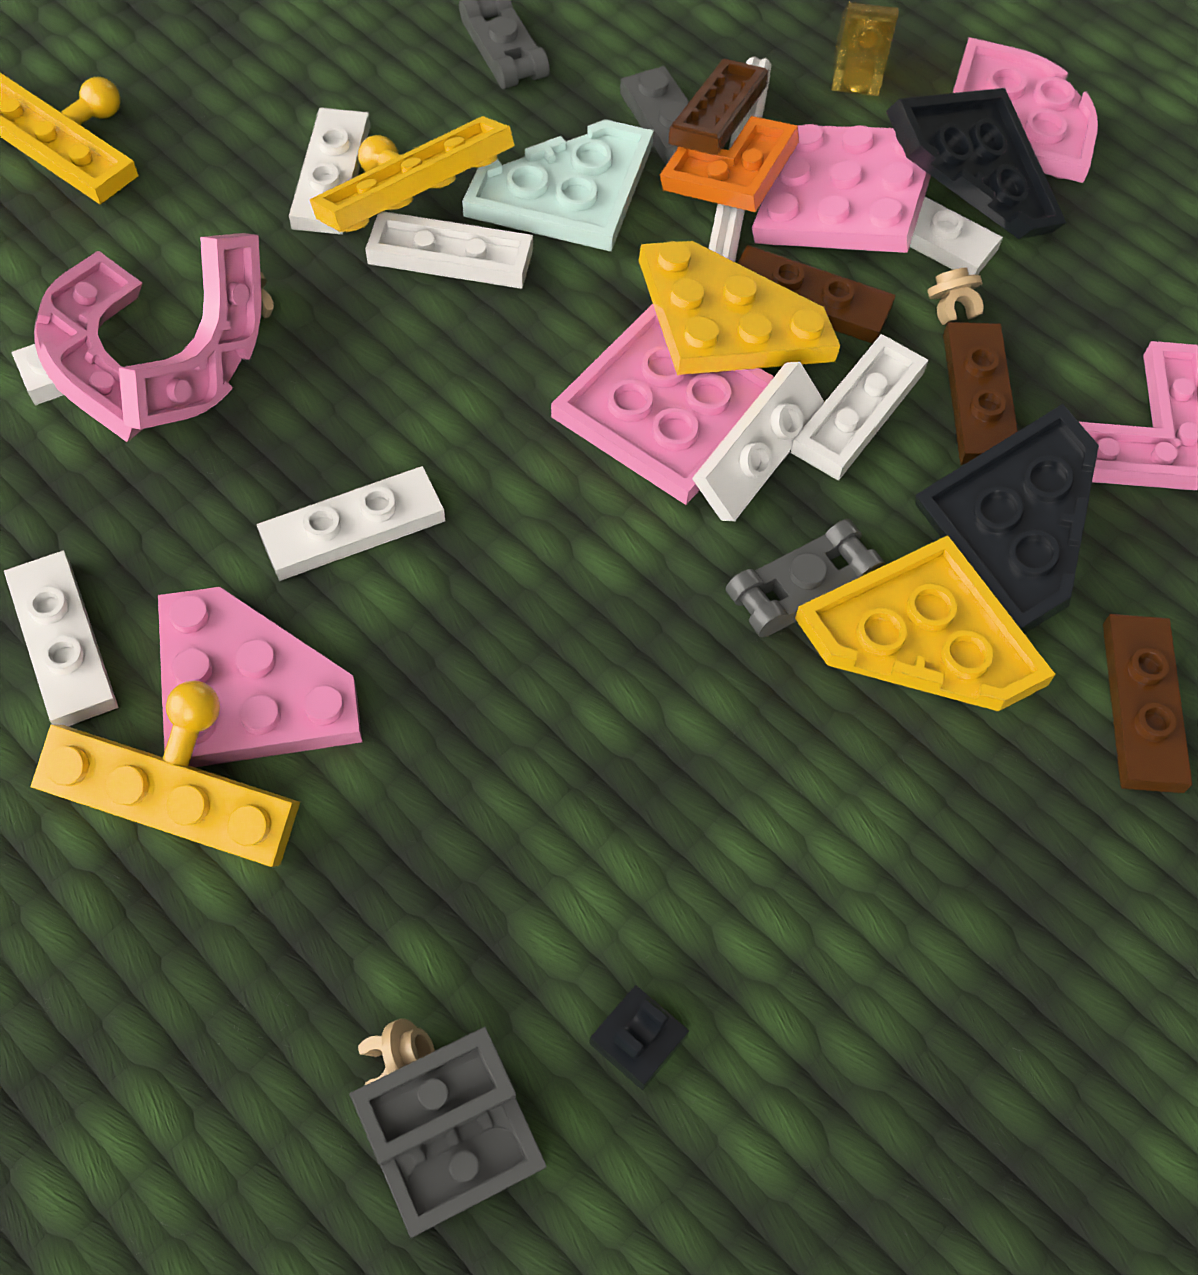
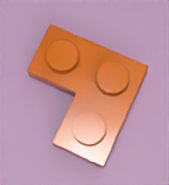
[660,116,799,212]

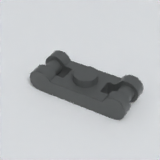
[459,0,550,89]
[725,519,886,638]

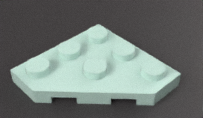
[462,119,654,252]

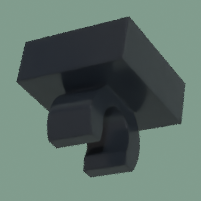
[590,985,689,1091]

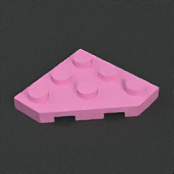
[158,587,362,767]

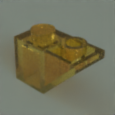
[831,2,899,96]

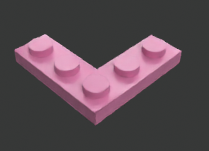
[1079,341,1198,491]

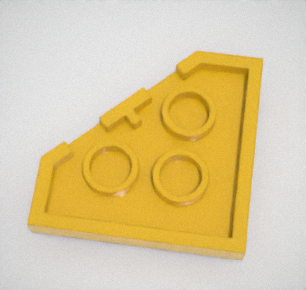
[639,241,840,375]
[795,535,1056,711]

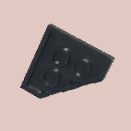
[886,88,1067,239]
[915,404,1099,634]

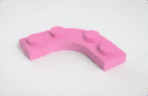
[119,233,261,430]
[34,251,143,442]

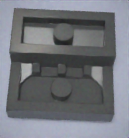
[349,1027,547,1238]

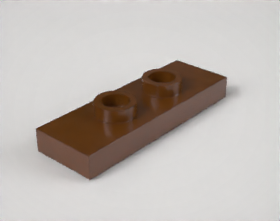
[668,59,769,156]
[738,245,896,344]
[943,322,1018,465]
[1103,614,1192,793]

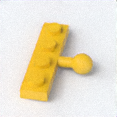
[0,73,138,205]
[309,116,515,232]
[31,680,300,867]

